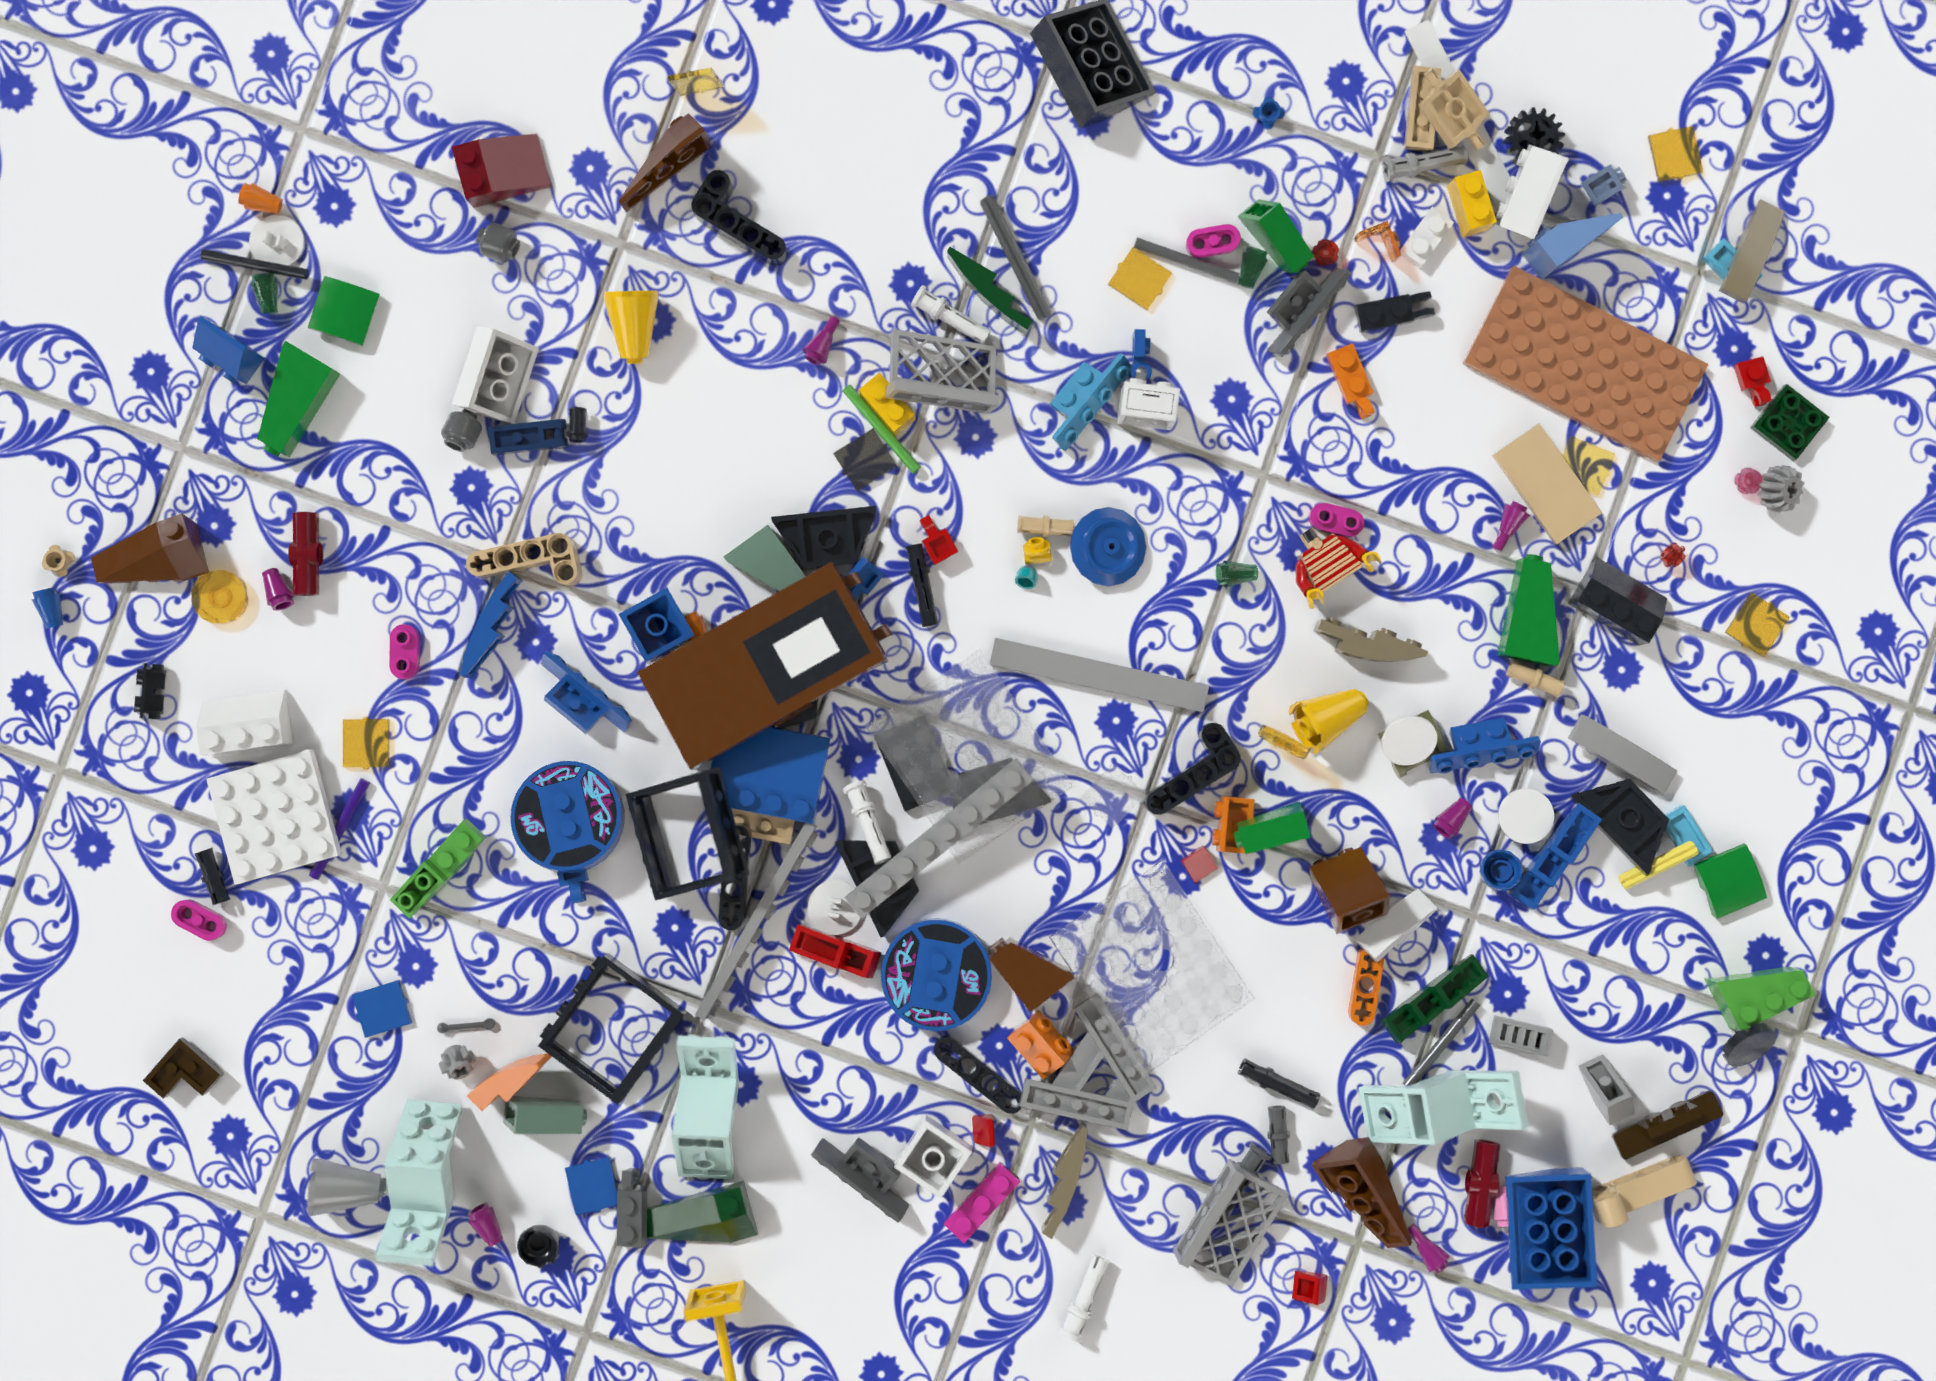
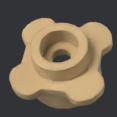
[42,545,75,577]

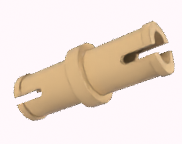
[1017,515,1074,537]
[1506,660,1565,697]

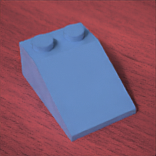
[1522,213,1623,279]

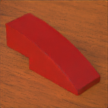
[789,924,882,978]

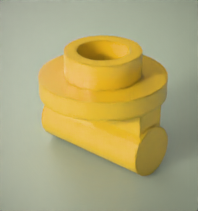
[1023,537,1052,565]

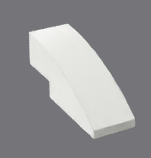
[1356,889,1438,963]

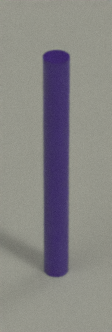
[309,778,371,880]

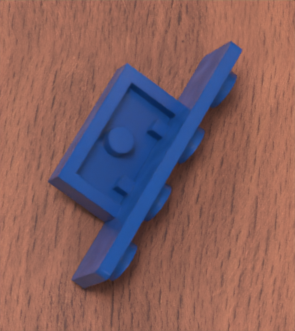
[541,651,632,734]
[1429,718,1541,774]

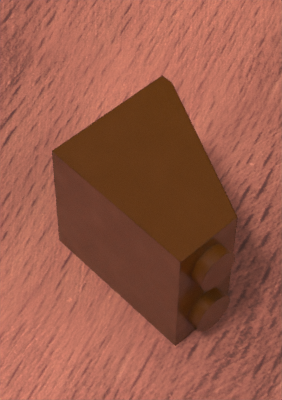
[1309,847,1390,934]
[988,937,1075,1013]

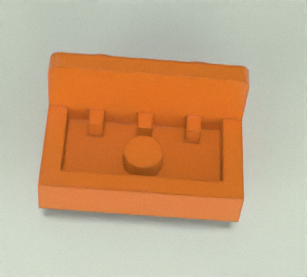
[1212,796,1255,854]
[1007,1010,1074,1079]

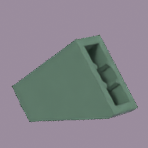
[723,525,805,592]
[503,1096,587,1134]

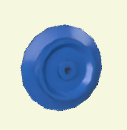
[1070,507,1146,586]

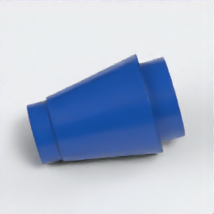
[32,587,63,629]

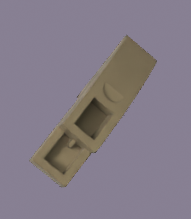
[1313,617,1428,662]

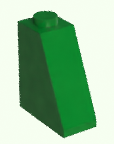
[1238,199,1314,273]
[1233,802,1311,855]

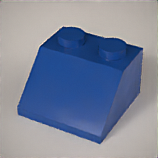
[192,316,265,385]
[619,588,695,665]

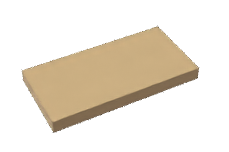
[1492,423,1602,545]

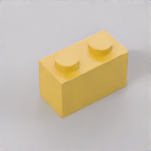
[1447,170,1497,238]
[859,372,916,437]

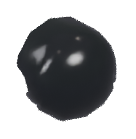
[517,1225,560,1268]

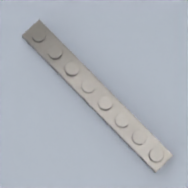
[844,758,1034,919]
[695,822,818,1020]

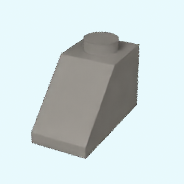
[1578,1055,1635,1125]

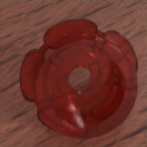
[1312,239,1339,266]
[1659,542,1686,567]

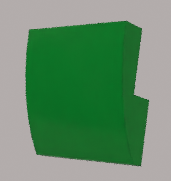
[307,276,380,346]
[1694,843,1767,919]

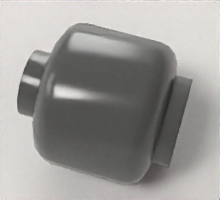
[476,222,520,263]
[441,409,482,452]

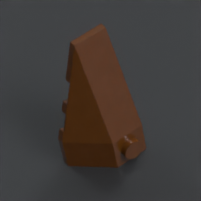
[619,113,712,212]
[91,513,209,584]
[1312,1137,1412,1248]

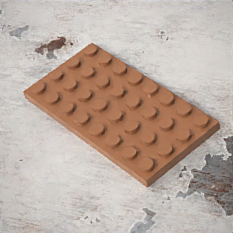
[1462,265,1708,462]

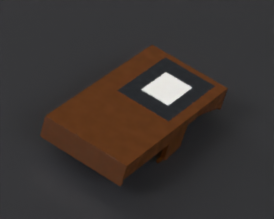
[637,562,893,770]

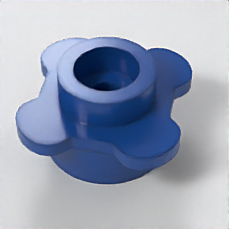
[1252,97,1285,130]

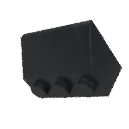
[1568,556,1667,645]

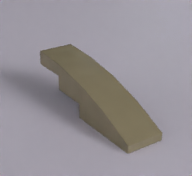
[1719,199,1785,303]
[1041,1122,1088,1239]

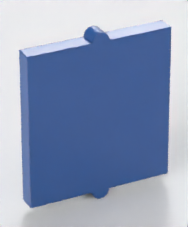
[352,980,412,1038]
[565,1156,618,1215]

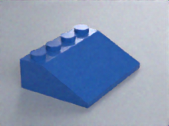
[710,727,831,824]
[1505,1167,1597,1290]

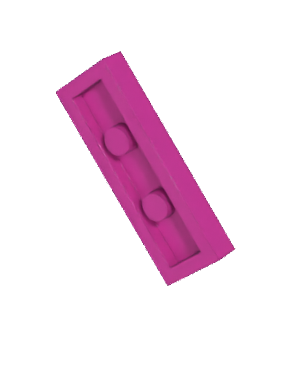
[944,1161,1020,1243]

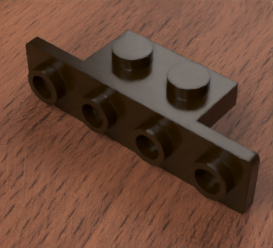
[1612,1090,1723,1160]

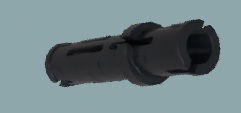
[905,543,939,627]
[1238,1058,1320,1109]

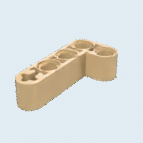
[466,533,582,587]
[1592,1155,1697,1228]

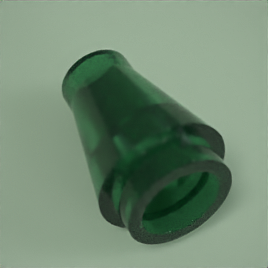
[1238,246,1268,289]
[250,273,278,314]
[1216,560,1258,588]

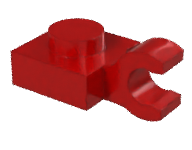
[1733,356,1772,407]
[920,515,959,565]

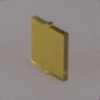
[668,67,724,96]
[1648,126,1703,182]
[1108,247,1172,311]
[1561,436,1615,496]
[1725,592,1790,657]
[343,716,389,770]

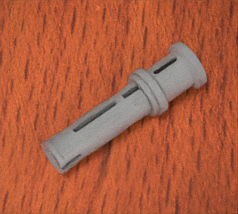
[1382,146,1468,182]

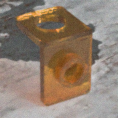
[1354,221,1401,263]

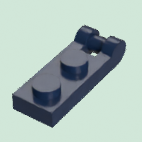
[488,419,569,456]

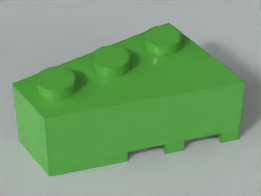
[1704,966,1816,1031]

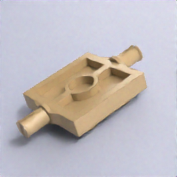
[1418,67,1490,150]

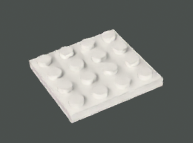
[206,749,342,885]

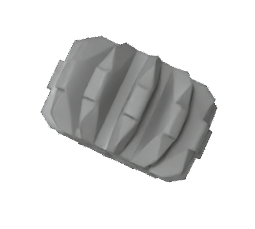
[1757,465,1805,512]

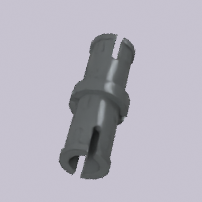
[1267,1105,1290,1164]

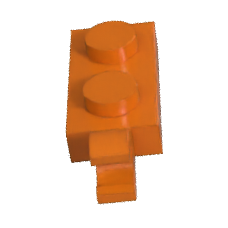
[1326,343,1375,420]

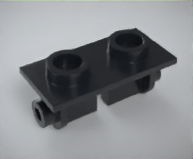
[134,663,167,719]

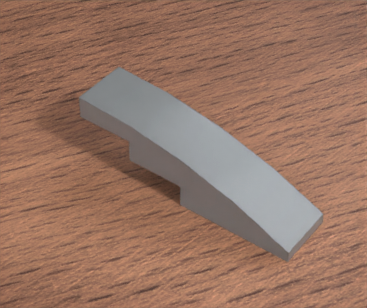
[1568,714,1677,794]

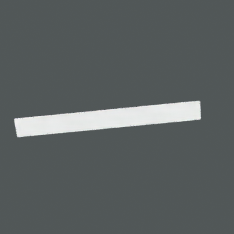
[1405,20,1510,209]

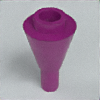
[802,316,840,365]
[1492,501,1530,552]
[1407,1224,1450,1274]

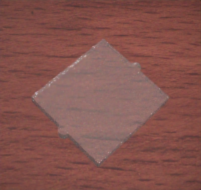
[1080,763,1146,829]

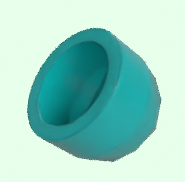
[1015,566,1038,589]

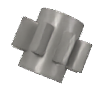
[438,1045,476,1080]

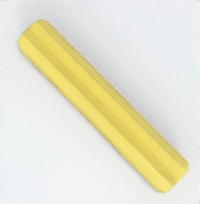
[1618,841,1699,889]

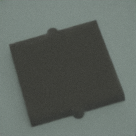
[833,428,897,492]

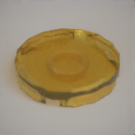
[191,570,249,624]
[1258,724,1311,759]

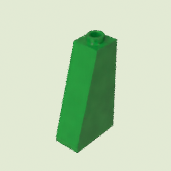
[257,341,340,457]
[1497,554,1559,667]

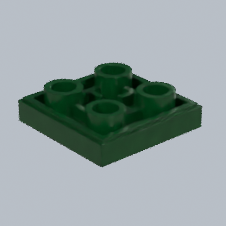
[1750,384,1830,461]

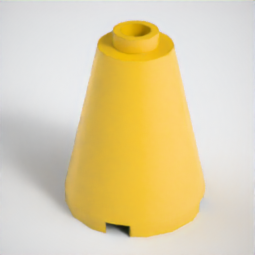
[603,290,659,364]
[1288,689,1369,754]

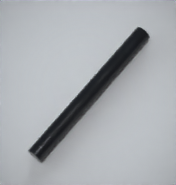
[201,249,309,280]

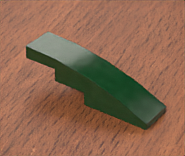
[947,247,1033,336]
[1380,954,1489,1043]

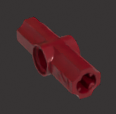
[288,512,324,596]
[1464,1139,1500,1228]

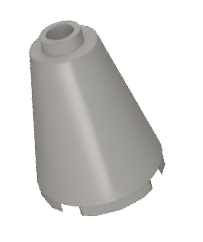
[307,1158,386,1216]

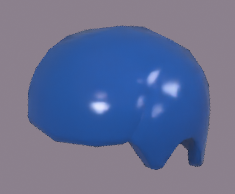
[1479,850,1523,891]

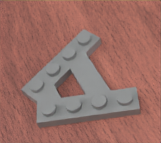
[1019,993,1157,1130]

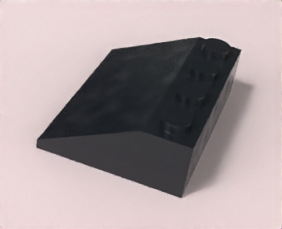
[1030,0,1156,129]

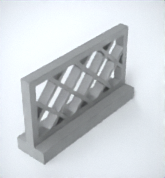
[886,329,999,414]
[1173,1159,1289,1287]

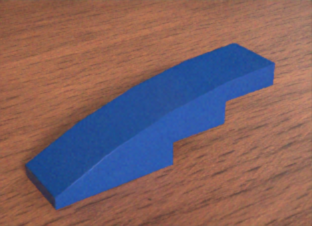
[460,571,523,679]
[1509,803,1602,910]

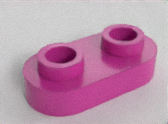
[1186,224,1241,258]
[1308,503,1364,538]
[389,624,420,679]
[171,899,227,941]

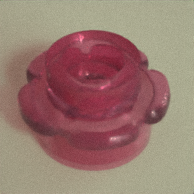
[1734,468,1763,495]

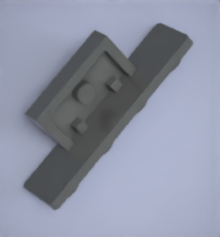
[1267,268,1351,357]
[811,1137,909,1223]

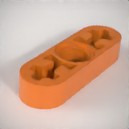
[1348,948,1384,1026]

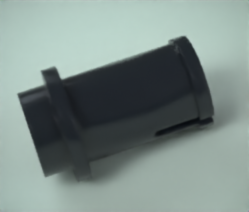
[566,407,589,443]

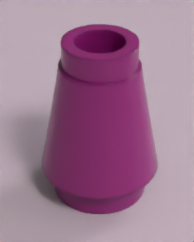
[262,568,294,611]
[1433,798,1473,839]
[467,1203,503,1247]

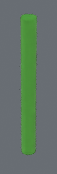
[842,384,921,474]

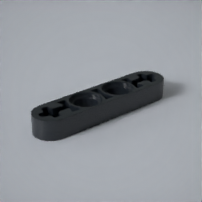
[718,823,752,930]
[934,1036,1022,1114]

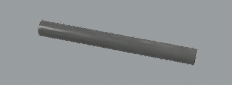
[1134,237,1240,284]
[1402,999,1481,1086]

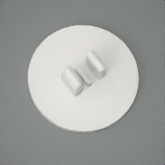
[249,215,305,266]
[1381,716,1437,765]
[1498,789,1554,844]
[808,880,861,935]

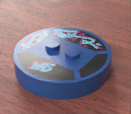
[510,761,625,873]
[881,918,992,1031]

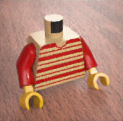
[1295,527,1382,609]

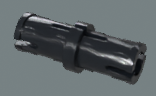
[195,848,230,905]

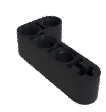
[691,170,788,266]
[1144,723,1241,815]

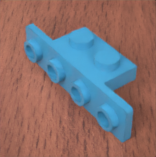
[1050,353,1132,451]

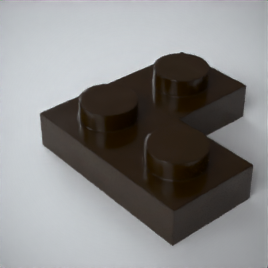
[142,1037,224,1099]

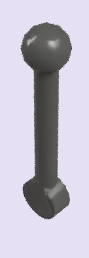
[437,1018,495,1033]

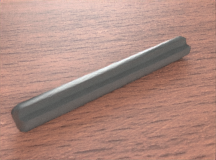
[980,195,1051,320]

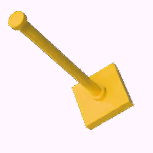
[683,1280,746,1381]

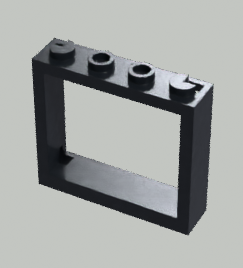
[626,767,750,901]
[538,953,688,1105]

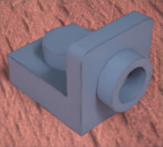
[1581,164,1628,206]

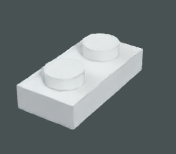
[1398,207,1454,268]

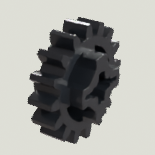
[1503,107,1565,163]

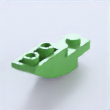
[390,819,487,919]

